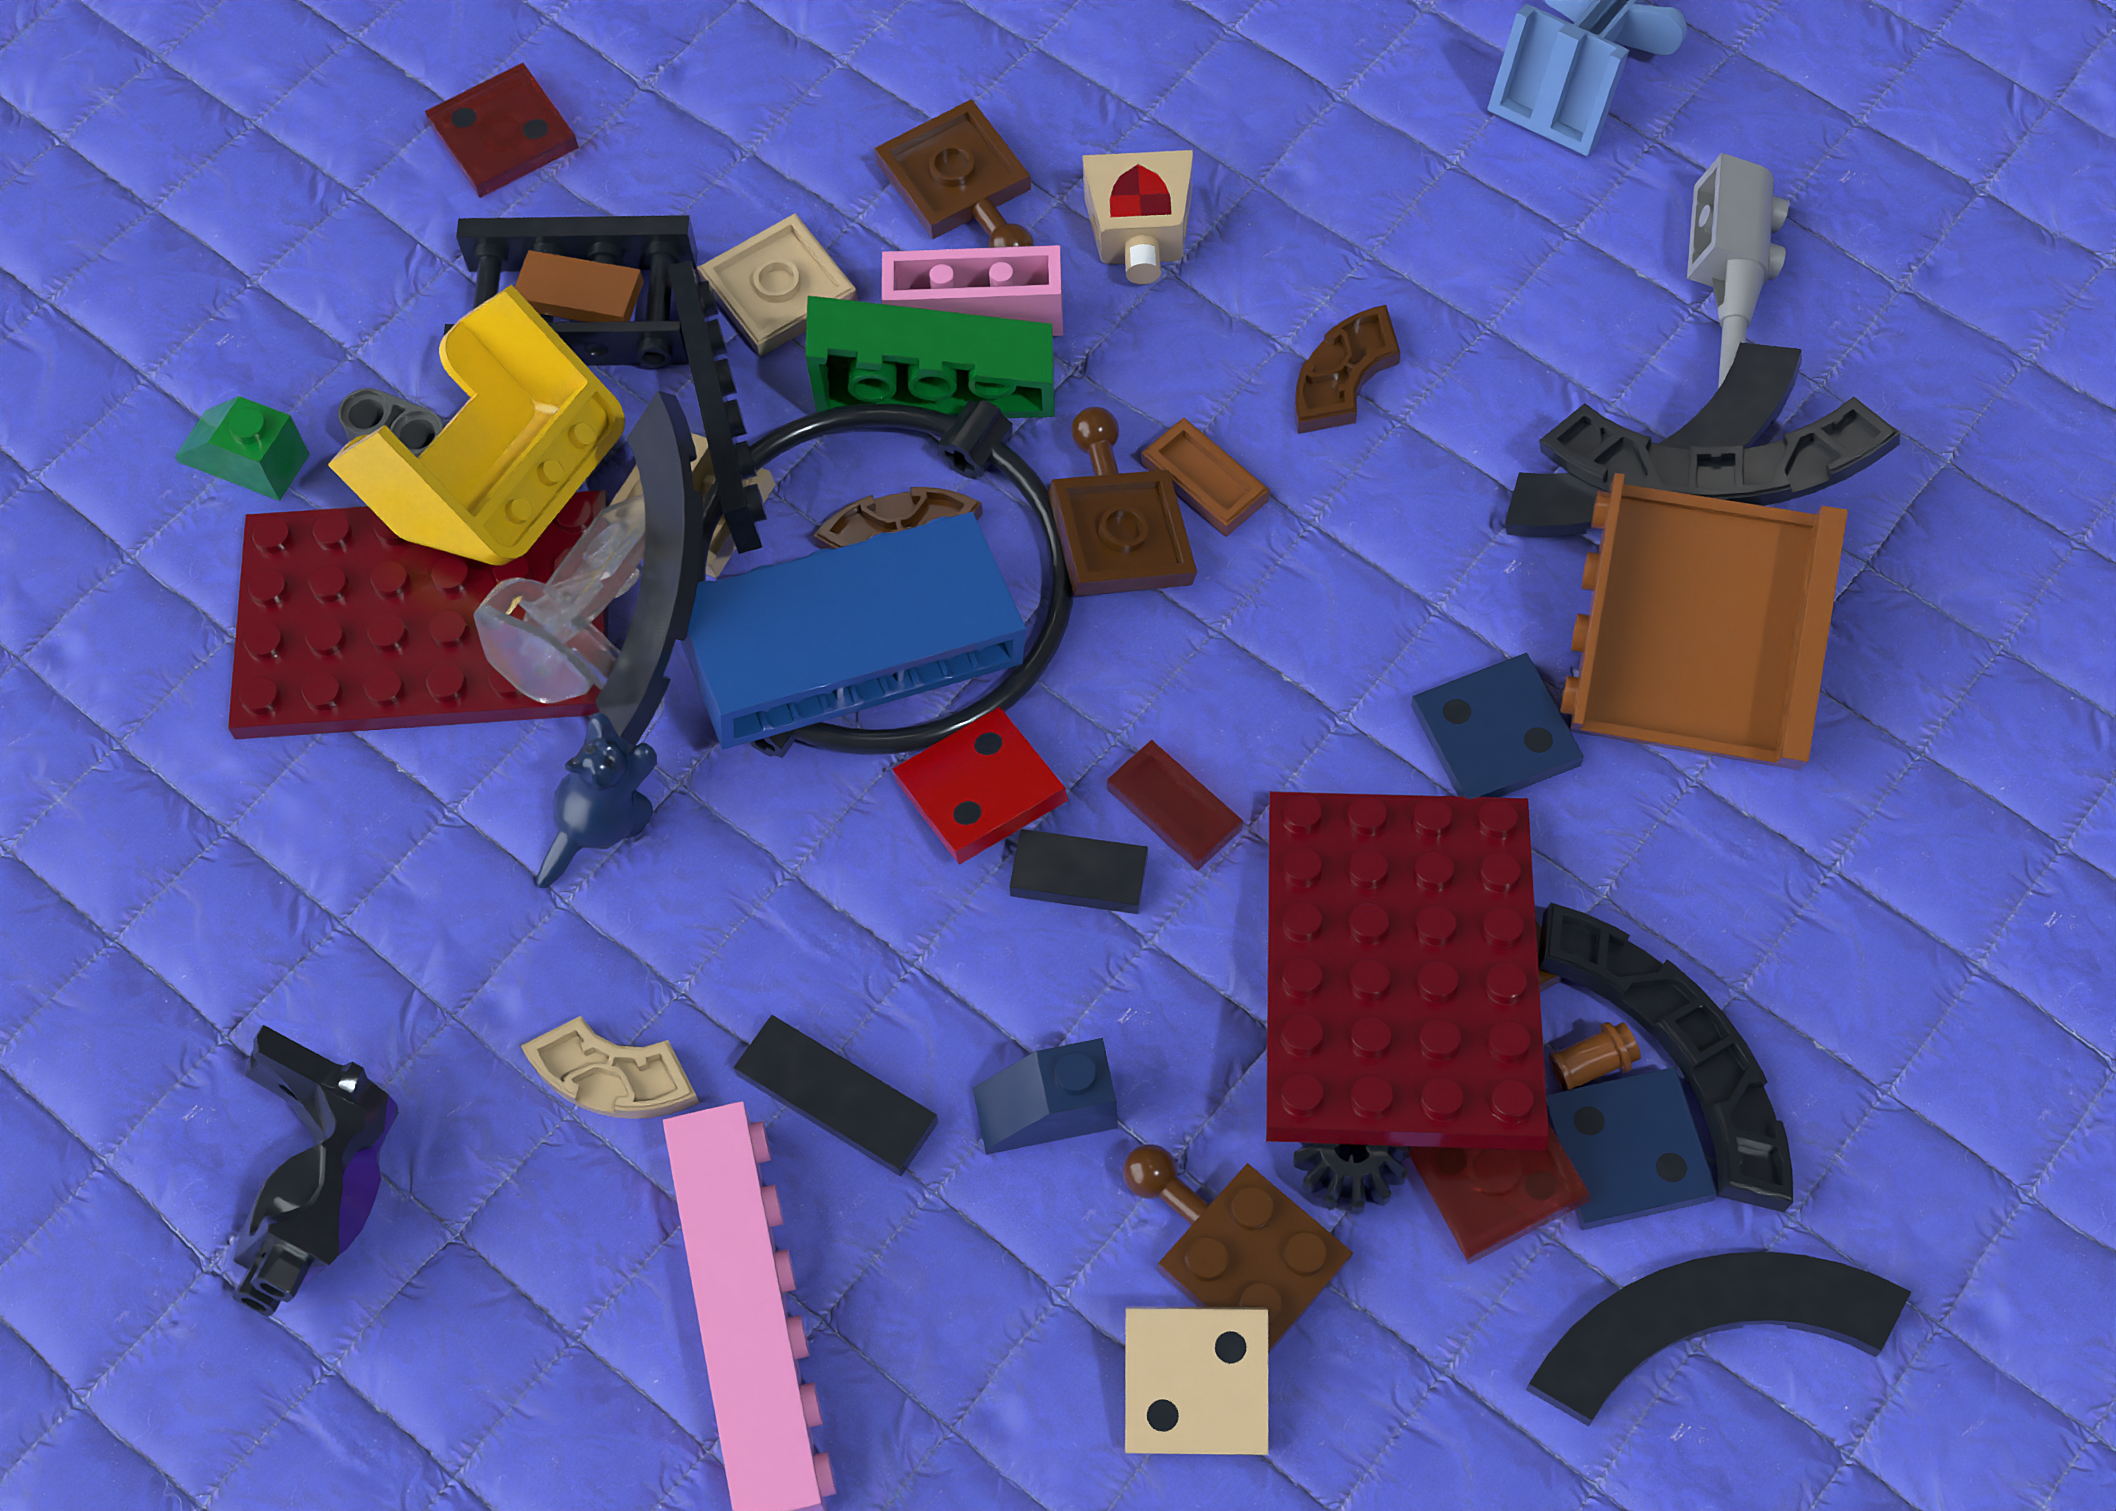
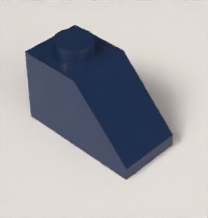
[973,1038,1118,1155]

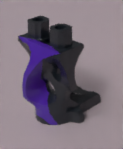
[232,1025,399,1317]

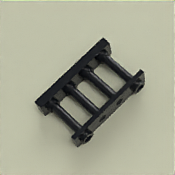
[444,215,698,368]

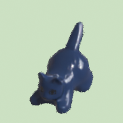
[536,713,657,888]

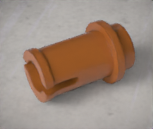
[1548,1022,1641,1091]

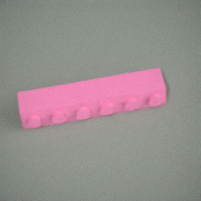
[663,1101,837,1511]

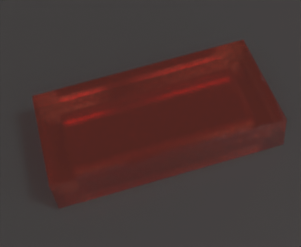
[1107,739,1243,871]

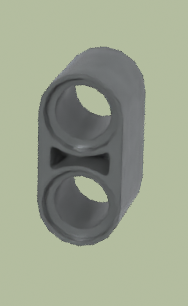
[338,388,444,458]

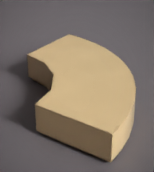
[521,1016,699,1119]

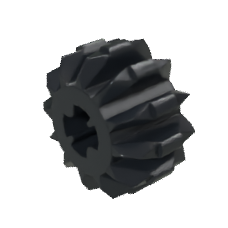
[1293,1143,1411,1215]

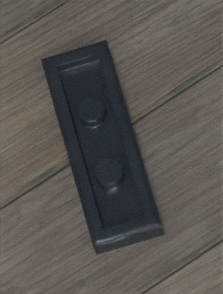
[733,1015,938,1177]

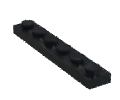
[668,260,767,554]

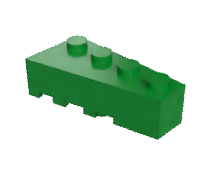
[805,295,1055,418]

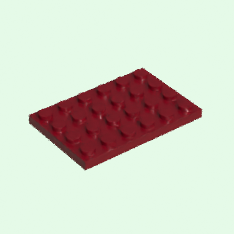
[228,490,610,740]
[1266,791,1549,1151]

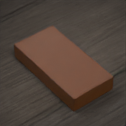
[514,250,644,322]
[1141,417,1270,537]

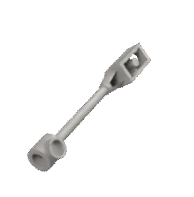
[1687,153,1788,388]

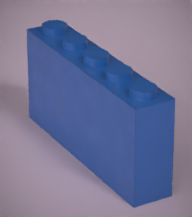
[680,512,1026,750]

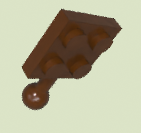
[874,99,1034,248]
[1048,407,1197,596]
[1123,1144,1353,1355]

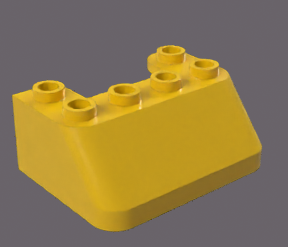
[328,284,625,565]

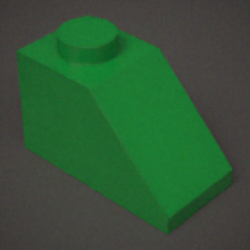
[175,396,310,501]

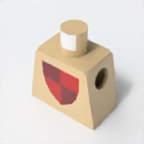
[1083,150,1193,284]

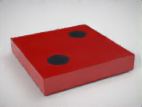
[892,707,1068,865]

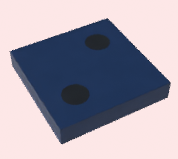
[1411,653,1584,799]
[1546,1067,1718,1231]

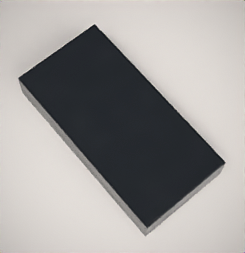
[1009,829,1148,914]

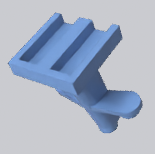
[1487,0,1687,157]

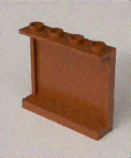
[1560,473,1848,770]

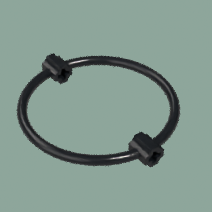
[698,399,1074,758]

